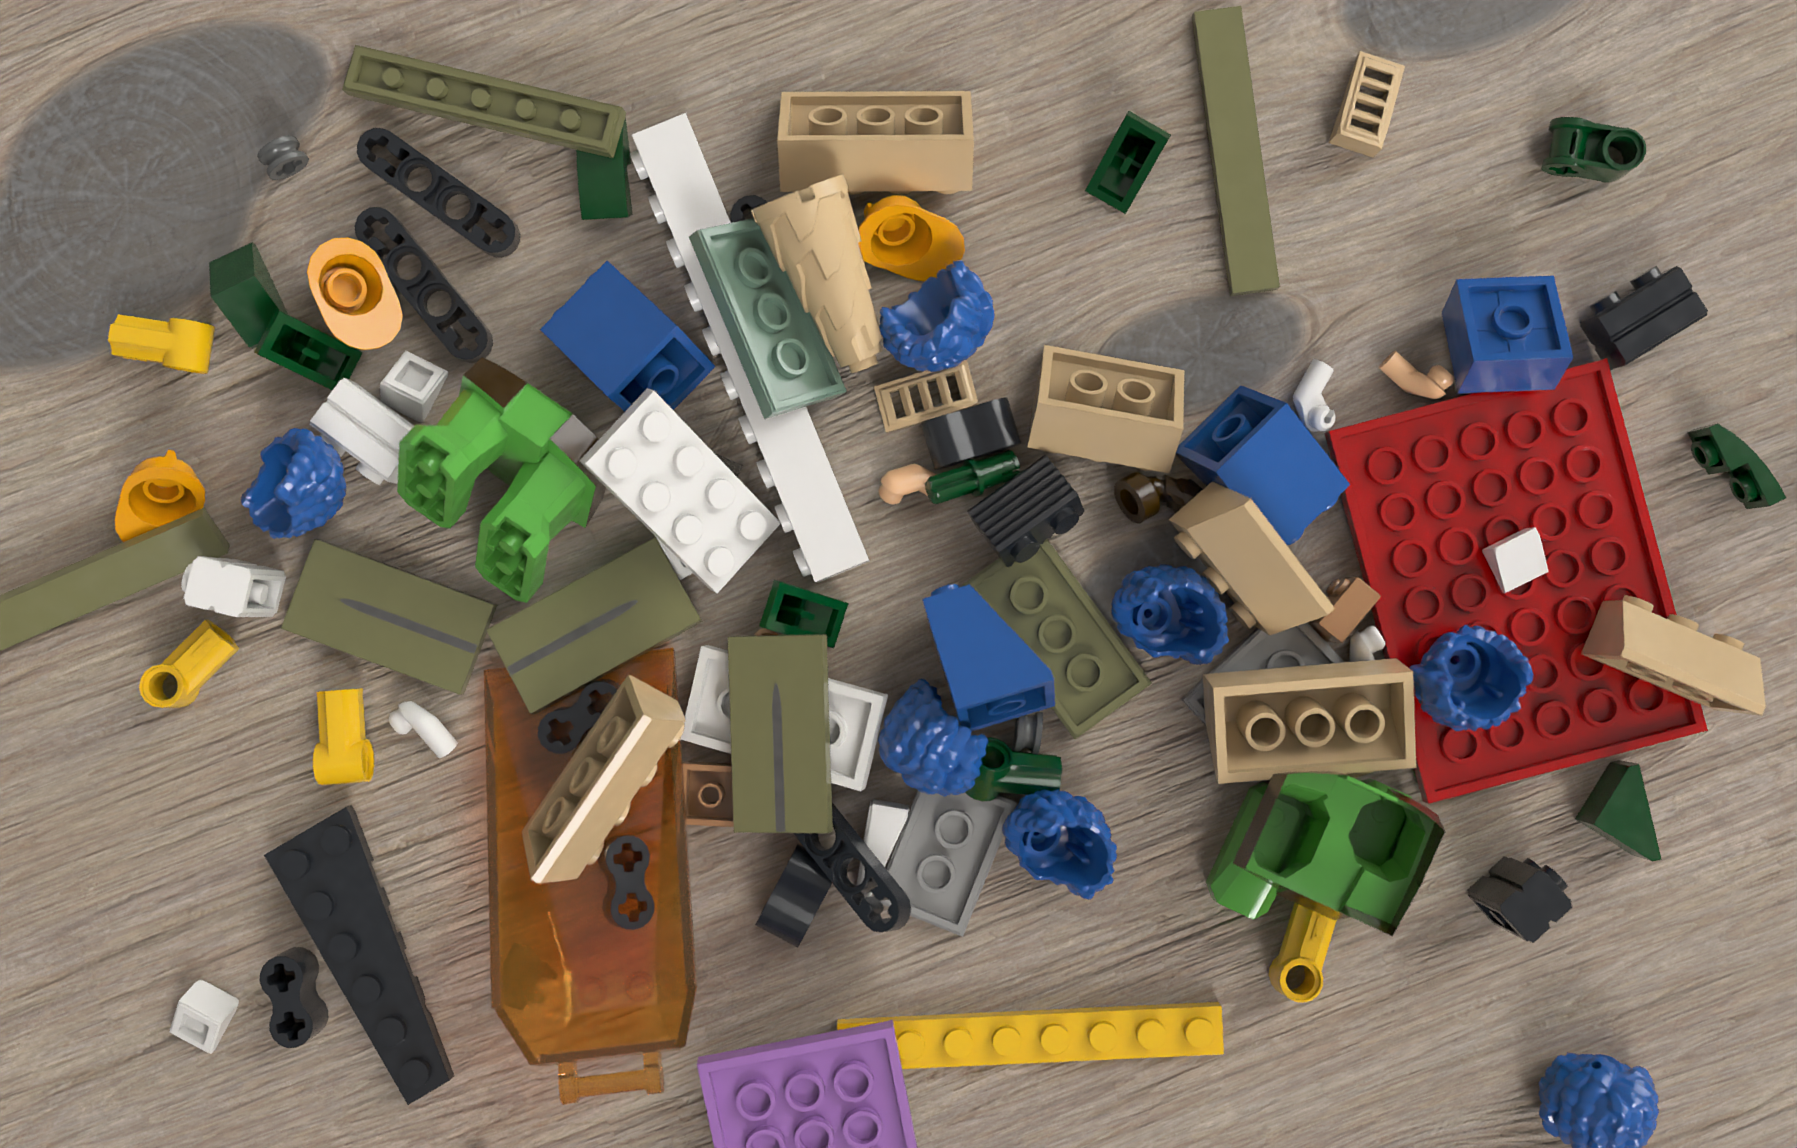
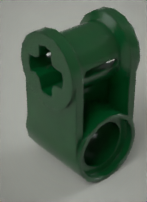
[1541,117,1646,183]

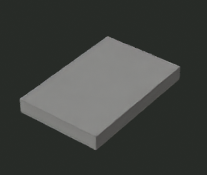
[1181,623,1345,726]
[880,790,1016,937]

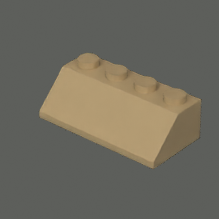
[777,91,974,195]
[1203,658,1416,784]
[522,674,686,883]

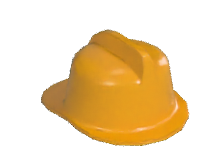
[858,195,965,282]
[307,237,403,350]
[115,449,205,542]

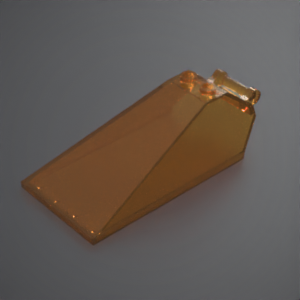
[484,648,697,1105]

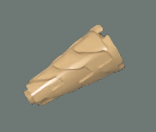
[751,174,883,373]

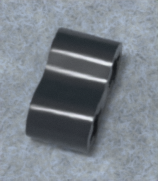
[921,397,1021,470]
[538,679,621,754]
[598,835,655,930]
[755,844,832,948]
[260,947,328,1048]

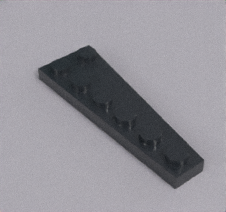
[264,805,454,1105]

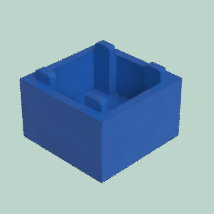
[1441,275,1574,393]

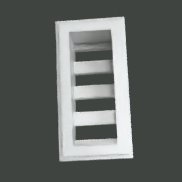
[856,799,909,897]

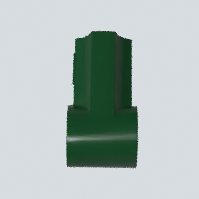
[965,737,1062,802]

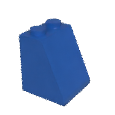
[540,261,716,412]
[1176,385,1350,546]
[922,584,1055,732]

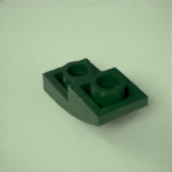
[576,117,633,220]
[1687,423,1787,509]

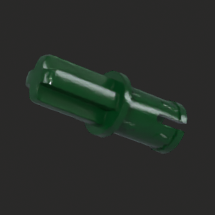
[925,450,1020,504]

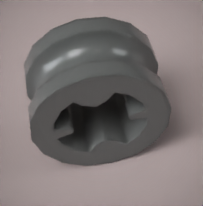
[257,135,309,180]
[1013,712,1043,755]

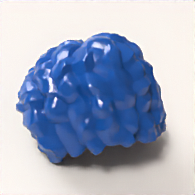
[879,260,995,372]
[241,428,347,539]
[1111,564,1229,665]
[1409,625,1533,731]
[878,678,988,797]
[1002,789,1117,900]
[1538,1052,1659,1148]

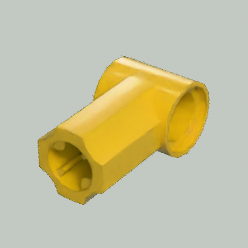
[108,314,215,374]
[139,620,240,708]
[313,688,374,785]
[1269,903,1337,1003]

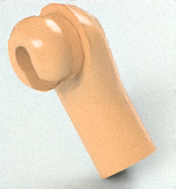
[1379,351,1454,399]
[878,464,937,504]

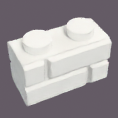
[309,378,414,485]
[182,556,286,617]

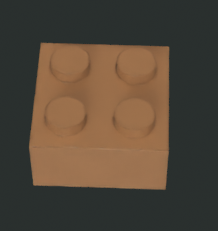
[1307,577,1381,643]
[678,761,734,827]

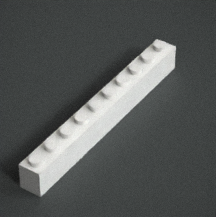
[630,113,870,583]

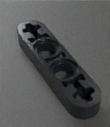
[357,128,520,258]
[354,207,493,363]
[793,803,911,933]

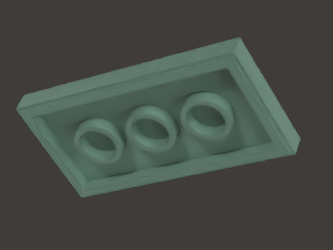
[689,218,847,419]

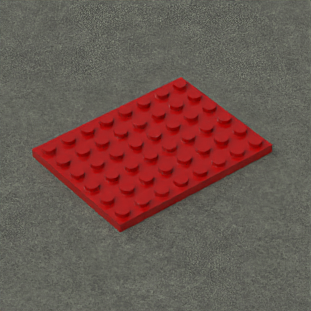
[1324,359,1708,804]

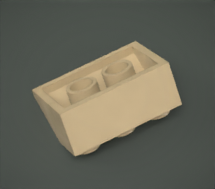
[1027,345,1184,473]
[1169,482,1335,635]
[1581,595,1766,716]

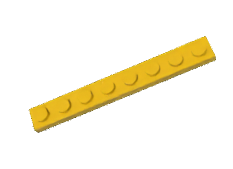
[837,1002,1224,1069]

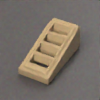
[1329,51,1405,157]
[874,360,979,433]

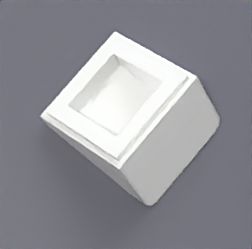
[380,351,448,423]
[1482,527,1549,593]
[169,980,239,1054]

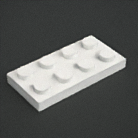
[579,388,781,594]
[680,645,888,791]

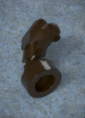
[1114,472,1203,524]

